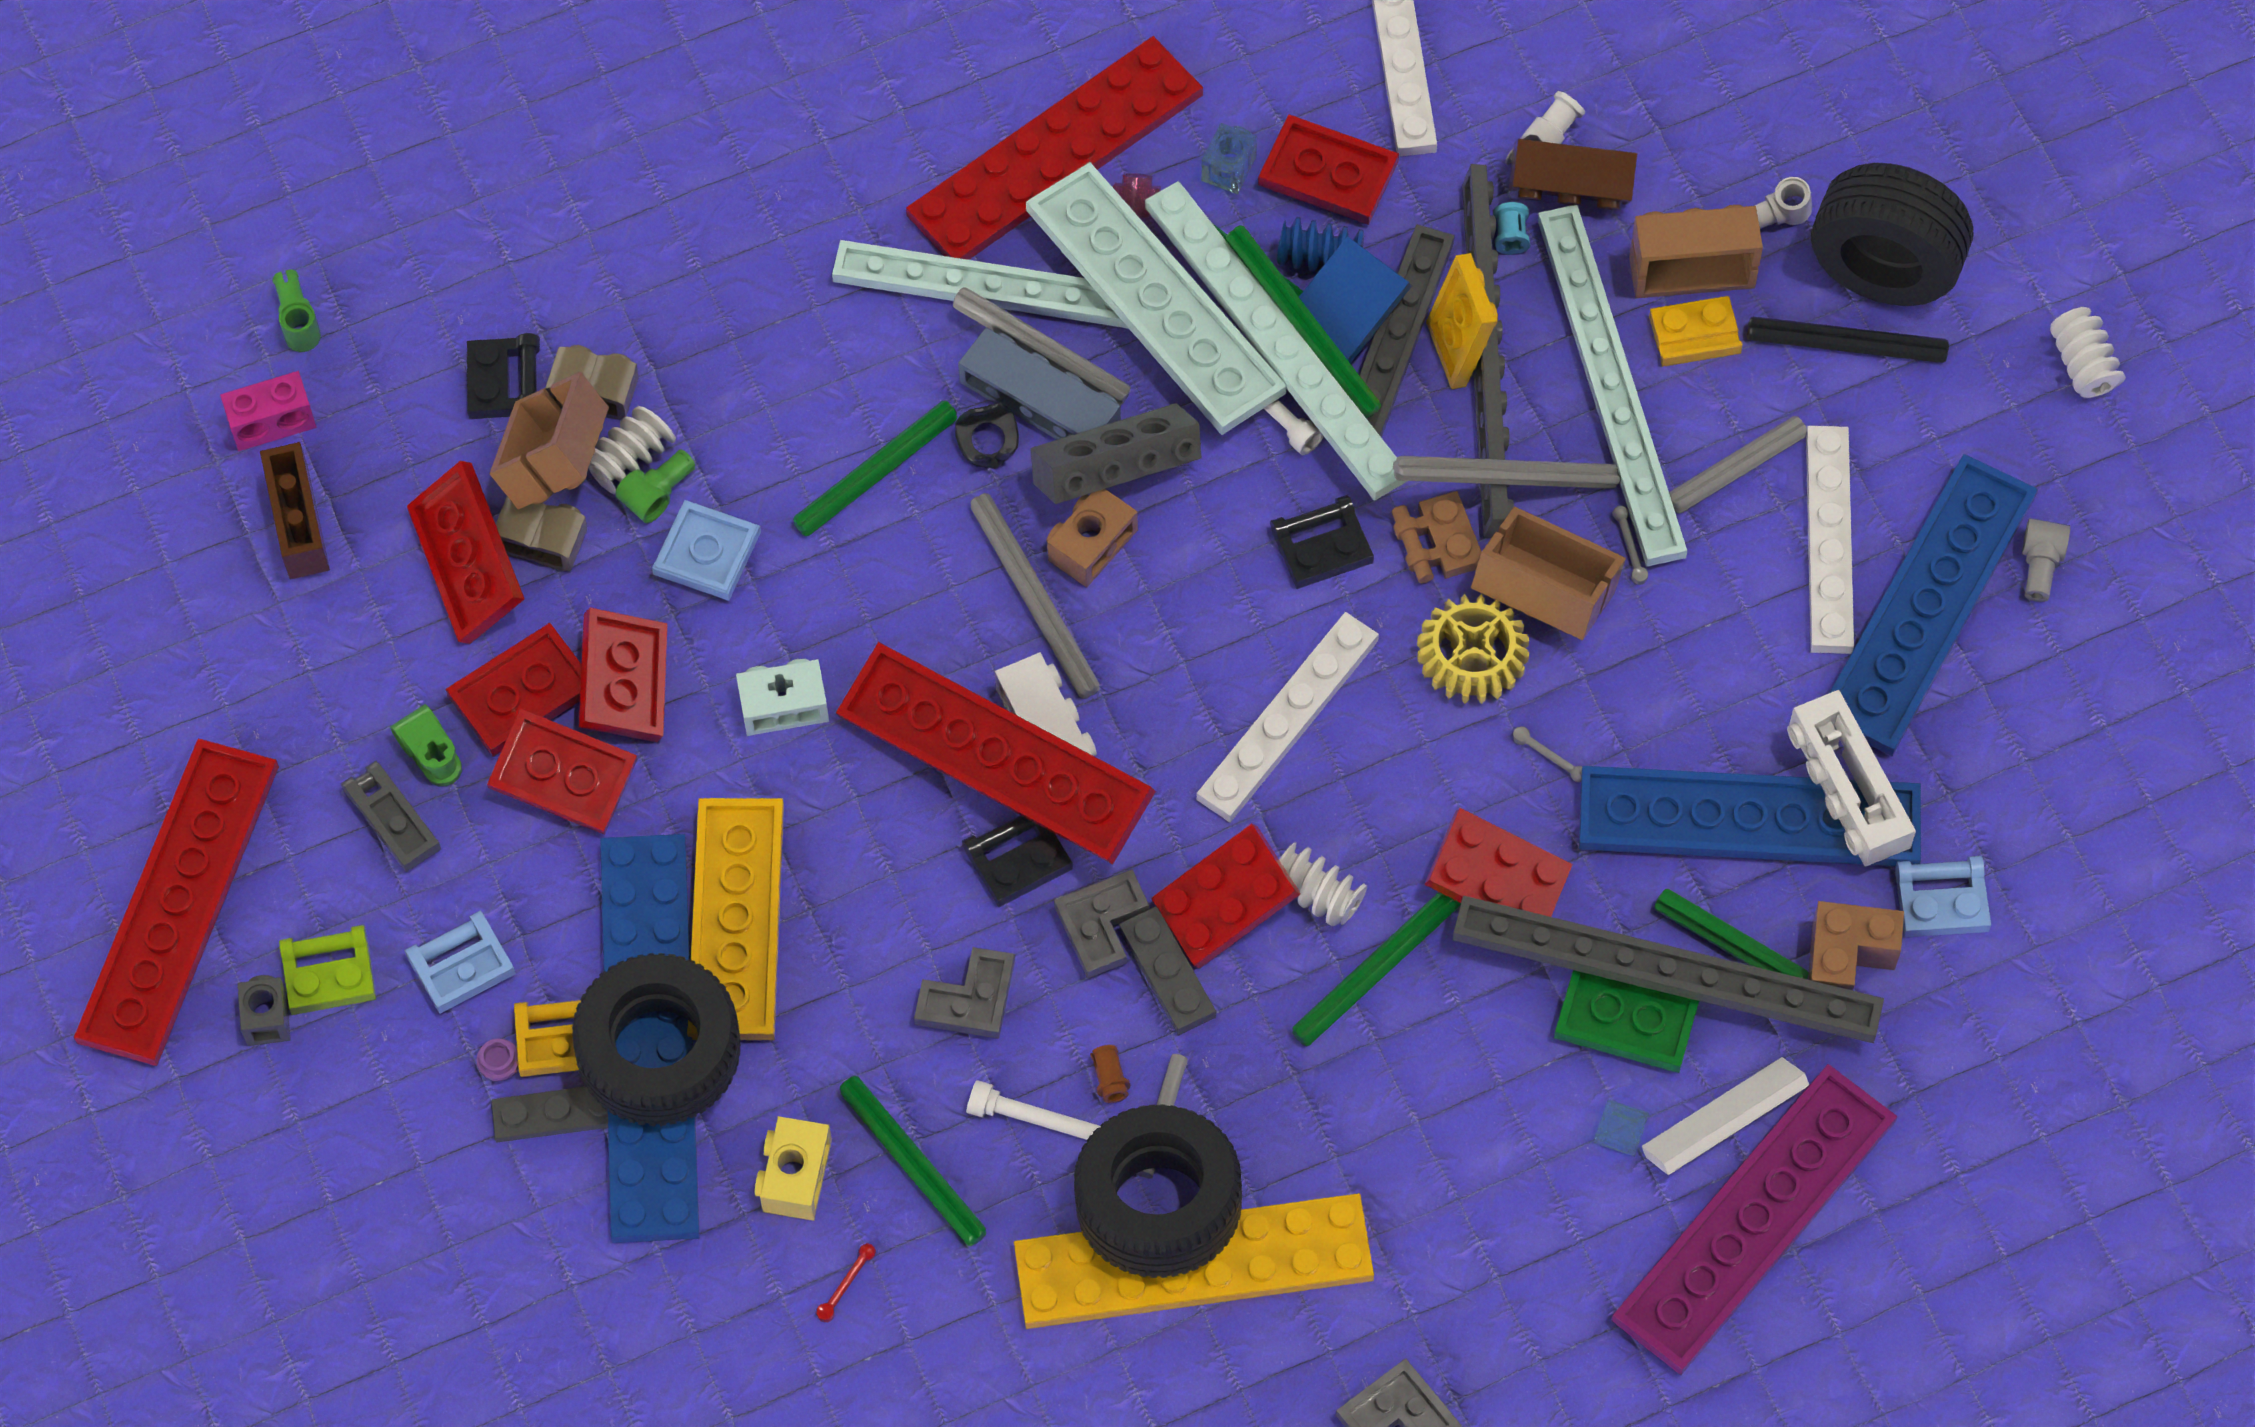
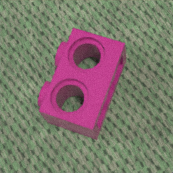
[220,371,317,452]

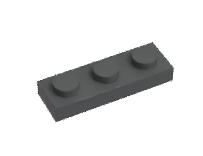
[1119,906,1216,1036]
[492,1087,608,1143]

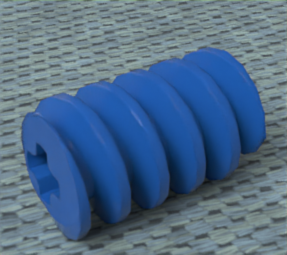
[1277,217,1364,272]

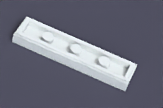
[1642,1057,1809,1175]

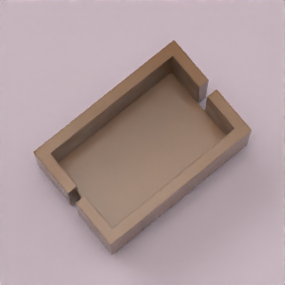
[1629,204,1763,299]
[489,371,609,510]
[1471,506,1626,640]

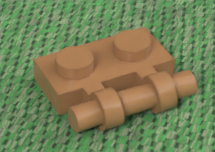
[1391,491,1482,583]

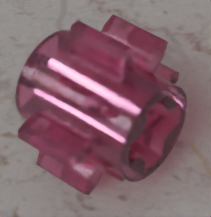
[1113,173,1161,218]

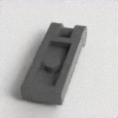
[340,761,441,872]

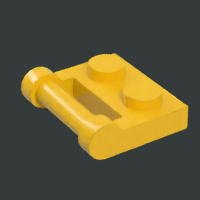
[514,1000,581,1077]

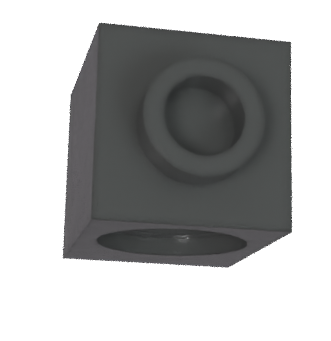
[237,975,291,1046]

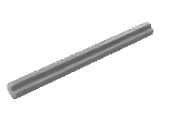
[1393,456,1621,488]
[971,493,1099,699]

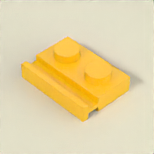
[1649,296,1742,367]

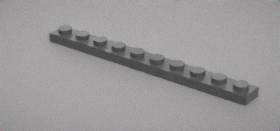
[1462,164,1514,538]
[1452,896,1884,1044]

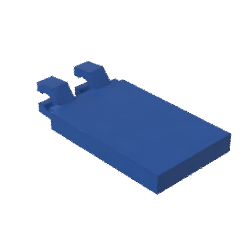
[1299,236,1412,364]

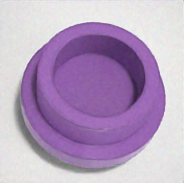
[477,1039,519,1081]

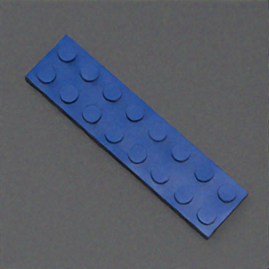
[1830,454,2038,756]
[1579,766,1921,866]

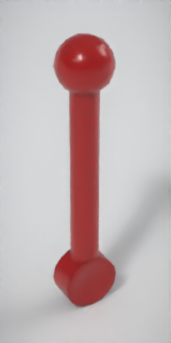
[817,1243,876,1322]

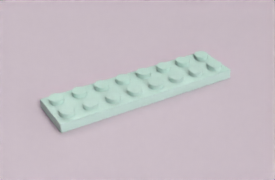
[1026,162,1287,435]

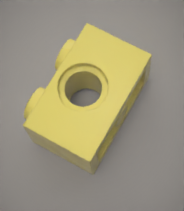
[755,1116,832,1221]

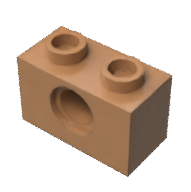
[1046,489,1138,588]

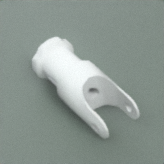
[1505,91,1585,165]

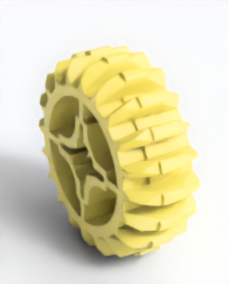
[1417,594,1529,704]

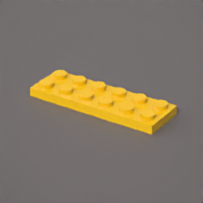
[687,798,784,1040]

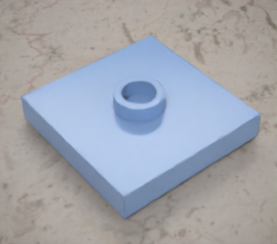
[652,500,761,601]

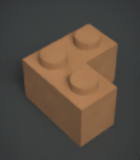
[1808,901,1904,991]

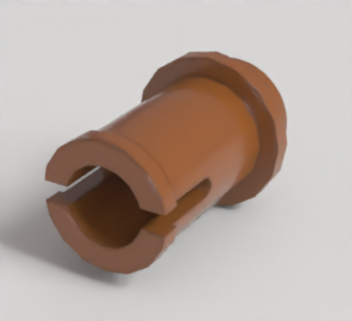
[1090,1045,1131,1103]

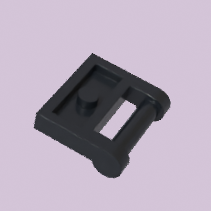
[467,333,540,419]
[1270,495,1374,589]
[962,815,1073,907]

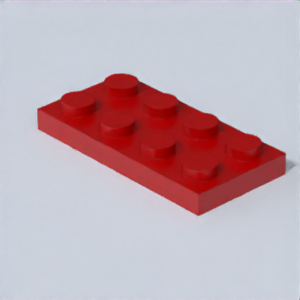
[407,460,525,644]

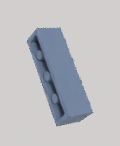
[958,328,1121,440]

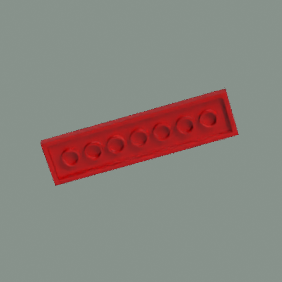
[906,36,1203,260]
[836,642,1156,865]
[74,738,279,1066]

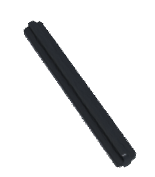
[1747,316,1949,363]

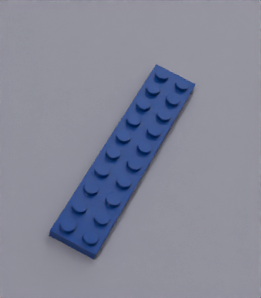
[600,834,700,1243]

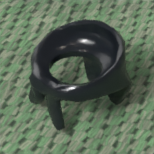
[955,403,1019,469]

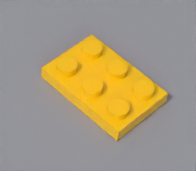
[1426,253,1498,389]

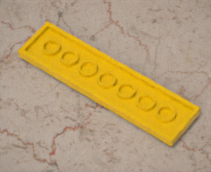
[1014,1193,1374,1329]

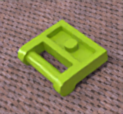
[279,924,377,1015]

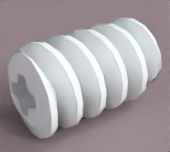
[2050,307,2126,398]
[589,406,676,494]
[1279,842,1367,926]

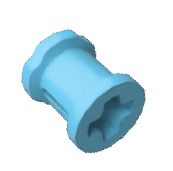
[1493,202,1530,255]

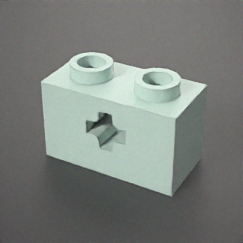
[736,659,829,736]

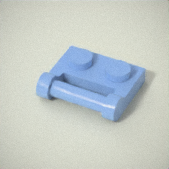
[1895,856,1991,937]
[404,910,516,1014]

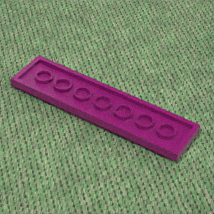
[1611,1064,1897,1375]

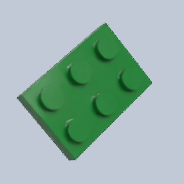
[1554,970,1699,1073]

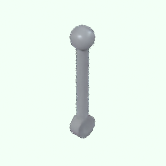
[1612,506,1648,585]
[1513,726,1582,782]

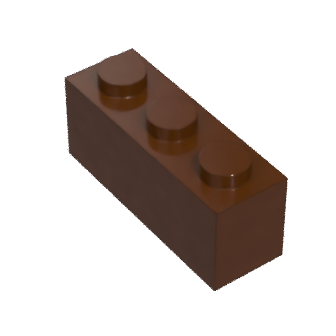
[1509,139,1637,210]
[260,442,330,580]

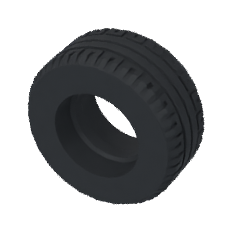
[1811,163,1974,306]
[572,953,741,1126]
[1074,1104,1242,1278]

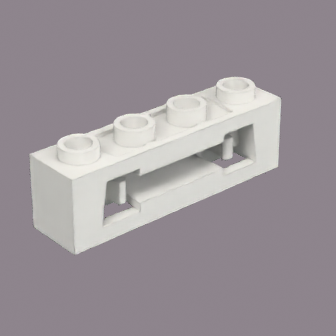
[1787,690,1916,867]

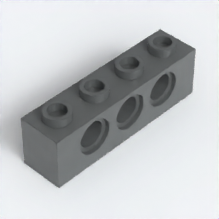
[1030,403,1202,504]

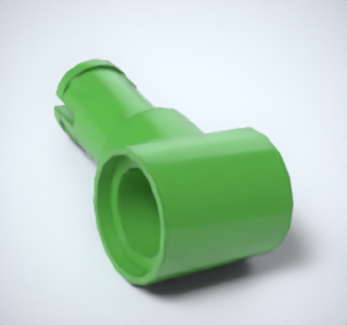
[272,269,321,352]
[615,449,695,523]

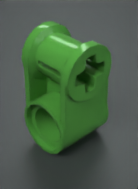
[390,704,462,786]

